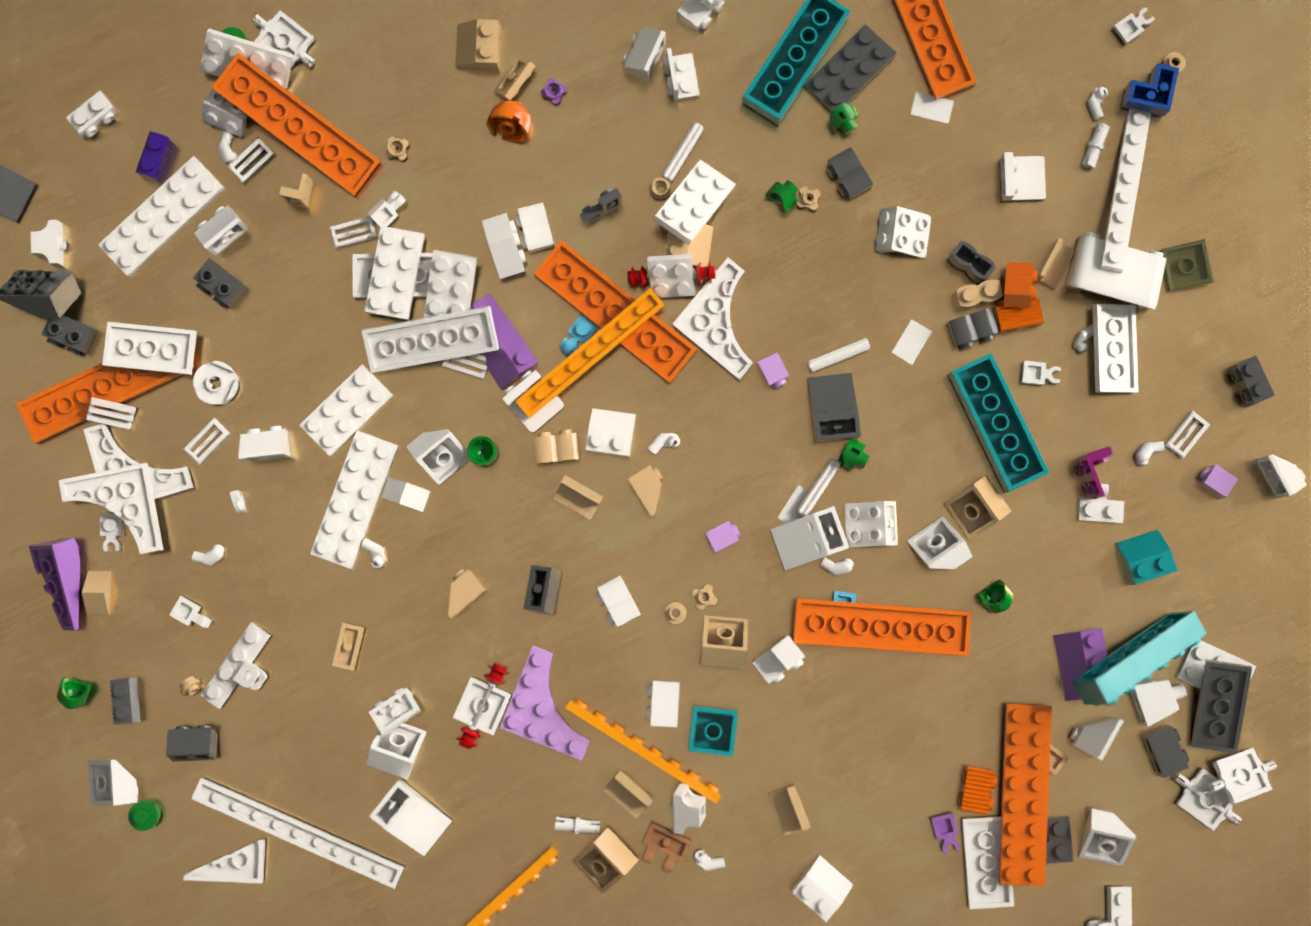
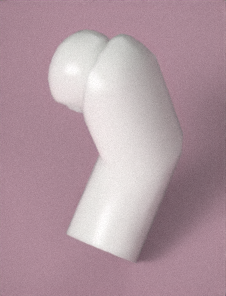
[1088,87,1108,120]
[217,131,237,163]
[647,433,680,455]
[1135,441,1165,466]
[360,538,386,569]
[192,544,224,566]
[819,557,854,576]
[693,850,726,872]

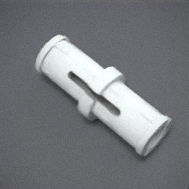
[1082,123,1110,169]
[555,817,600,835]

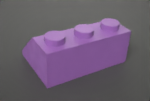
[1053,628,1107,701]

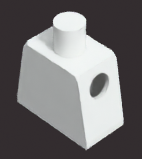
[1131,679,1187,726]

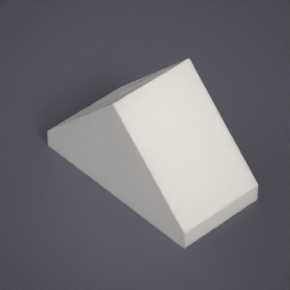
[381,477,430,512]

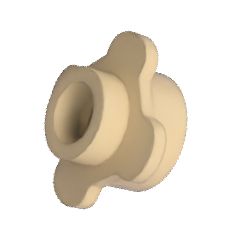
[385,137,409,160]
[797,187,821,210]
[692,584,717,610]

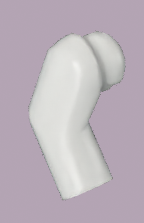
[1074,324,1094,353]

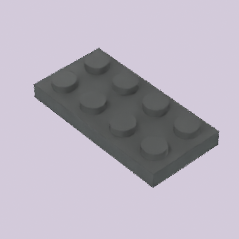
[805,24,897,111]
[1191,659,1252,753]

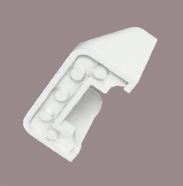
[1065,231,1166,310]

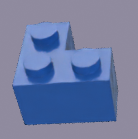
[1122,63,1179,116]

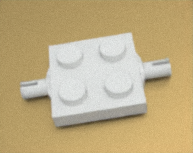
[252,10,315,67]
[1208,748,1277,805]
[1174,768,1242,831]

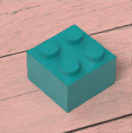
[688,705,738,756]

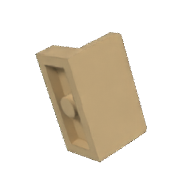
[279,173,314,208]
[1037,237,1076,290]
[553,475,604,520]
[604,769,654,818]
[769,784,811,835]

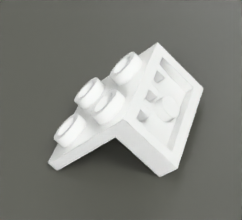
[663,48,699,101]
[1000,152,1046,201]
[845,501,898,547]

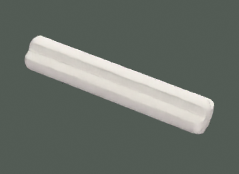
[662,122,703,181]
[808,338,870,372]
[797,458,841,516]

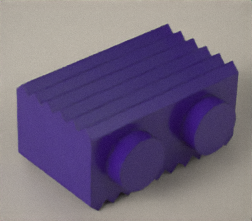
[135,131,175,183]

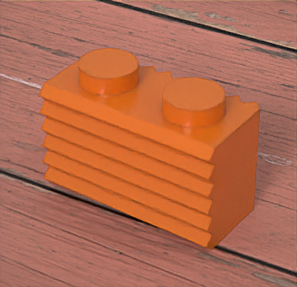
[1004,262,1038,309]
[993,297,1044,334]
[958,765,997,815]

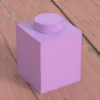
[757,352,789,389]
[1199,465,1238,499]
[705,521,741,553]

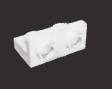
[66,91,118,139]
[369,688,421,735]

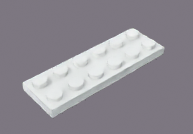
[98,156,225,277]
[361,306,499,373]
[310,431,399,569]

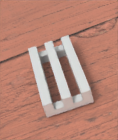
[227,136,274,182]
[329,216,378,249]
[442,354,488,379]
[86,397,136,429]
[1164,411,1210,459]
[183,418,231,465]

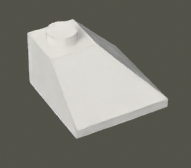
[406,429,470,485]
[1256,454,1306,498]
[907,516,973,569]
[1070,717,1124,760]
[88,760,138,805]
[1079,809,1136,867]

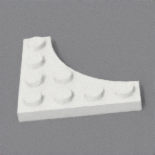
[672,258,754,381]
[83,423,194,514]
[58,463,163,554]

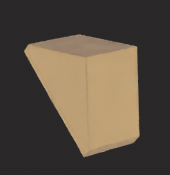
[82,571,111,615]

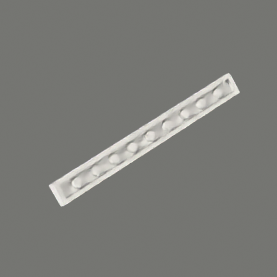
[191,778,405,889]

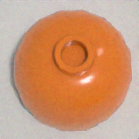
[486,101,531,142]

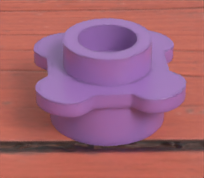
[541,78,567,104]

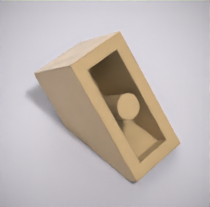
[628,465,663,517]
[448,569,486,619]

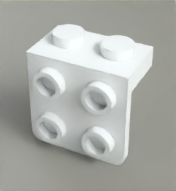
[202,90,247,137]
[876,206,931,258]
[502,370,564,433]

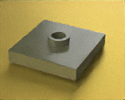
[1161,239,1214,292]

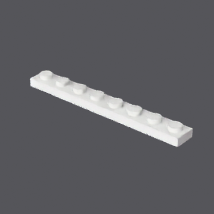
[1100,108,1151,273]

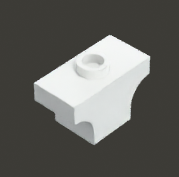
[31,220,66,267]
[671,783,706,834]

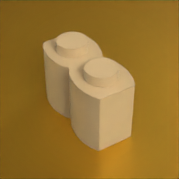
[953,280,1003,311]
[533,430,580,465]

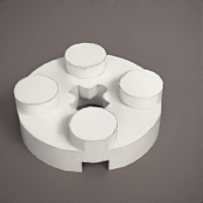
[193,361,238,405]

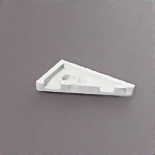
[184,839,266,883]

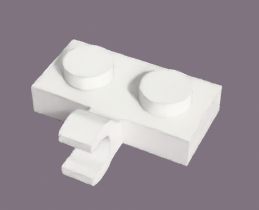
[1077,484,1124,523]

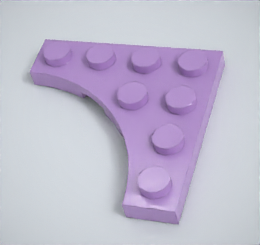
[500,645,590,761]

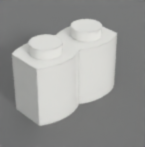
[515,202,555,253]
[595,576,641,627]

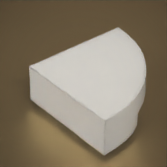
[230,490,246,514]

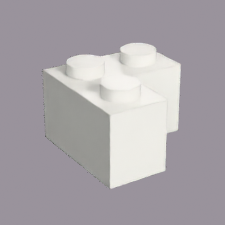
[677,0,725,33]
[482,213,527,279]
[751,635,805,684]

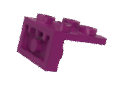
[1075,446,1113,499]

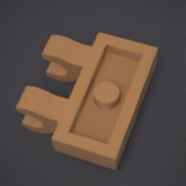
[642,823,692,873]

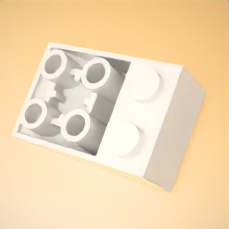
[770,506,849,571]
[369,779,452,856]

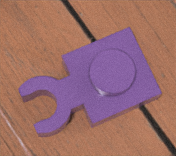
[930,812,959,855]

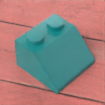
[1116,530,1178,585]

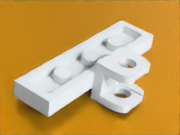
[200,622,271,709]
[1086,886,1132,926]

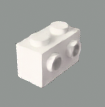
[646,680,680,727]

